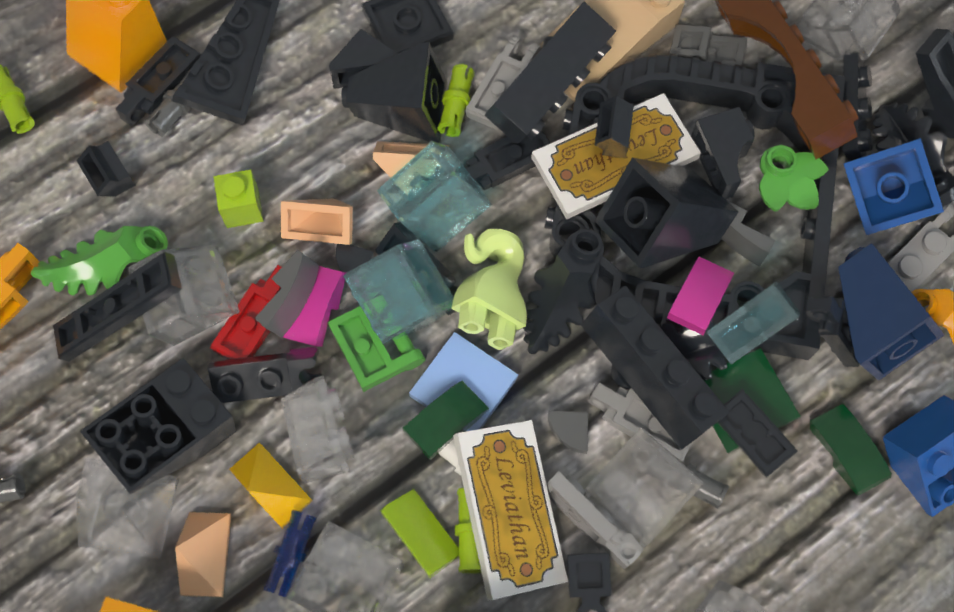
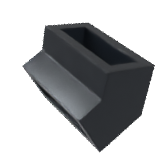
[595,96,634,159]
[76,141,135,197]

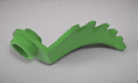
[31,226,168,296]

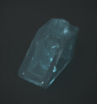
[707,281,800,364]

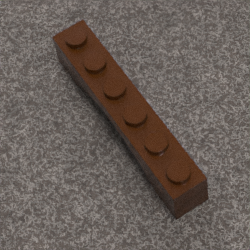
[715,0,858,159]

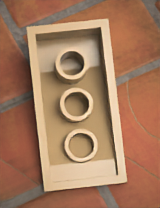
[540,0,685,102]

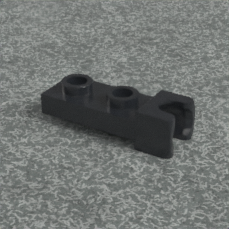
[207,347,324,403]

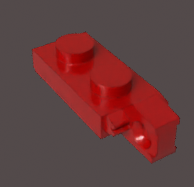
[210,265,282,360]

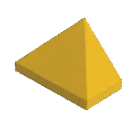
[229,442,313,529]

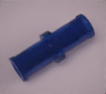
[263,510,317,598]

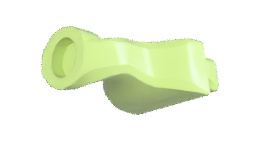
[451,229,527,350]

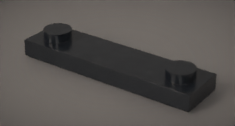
[53,252,182,362]

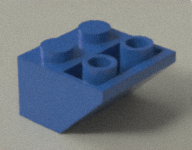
[883,395,954,517]

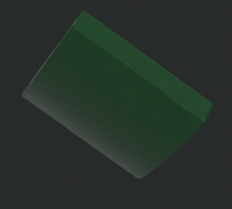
[704,348,801,454]

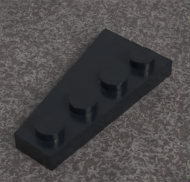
[172,0,280,125]

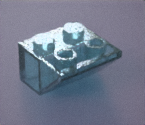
[377,141,492,252]
[343,239,454,344]

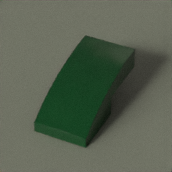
[402,380,489,461]
[809,403,892,496]

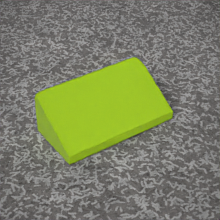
[380,489,459,579]

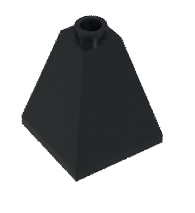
[341,42,447,144]

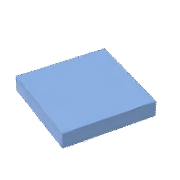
[409,332,518,432]

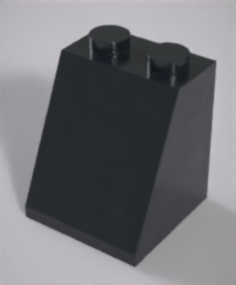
[595,157,739,268]

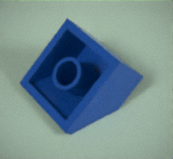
[844,138,944,236]

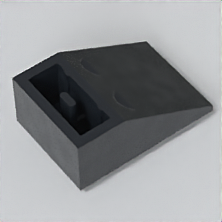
[80,358,236,495]

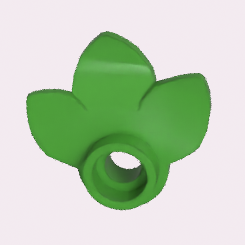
[759,145,829,212]

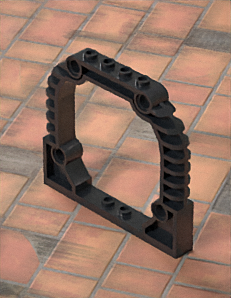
[544,54,845,360]

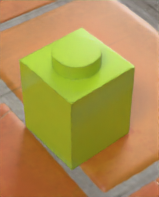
[213,169,264,228]

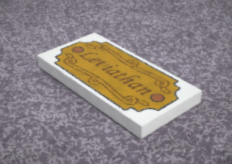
[531,93,701,220]
[453,420,568,600]

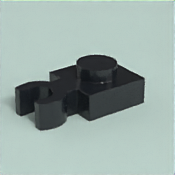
[567,553,612,612]

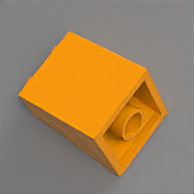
[66,0,167,93]

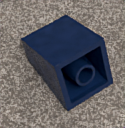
[838,243,945,381]

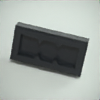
[717,389,798,478]

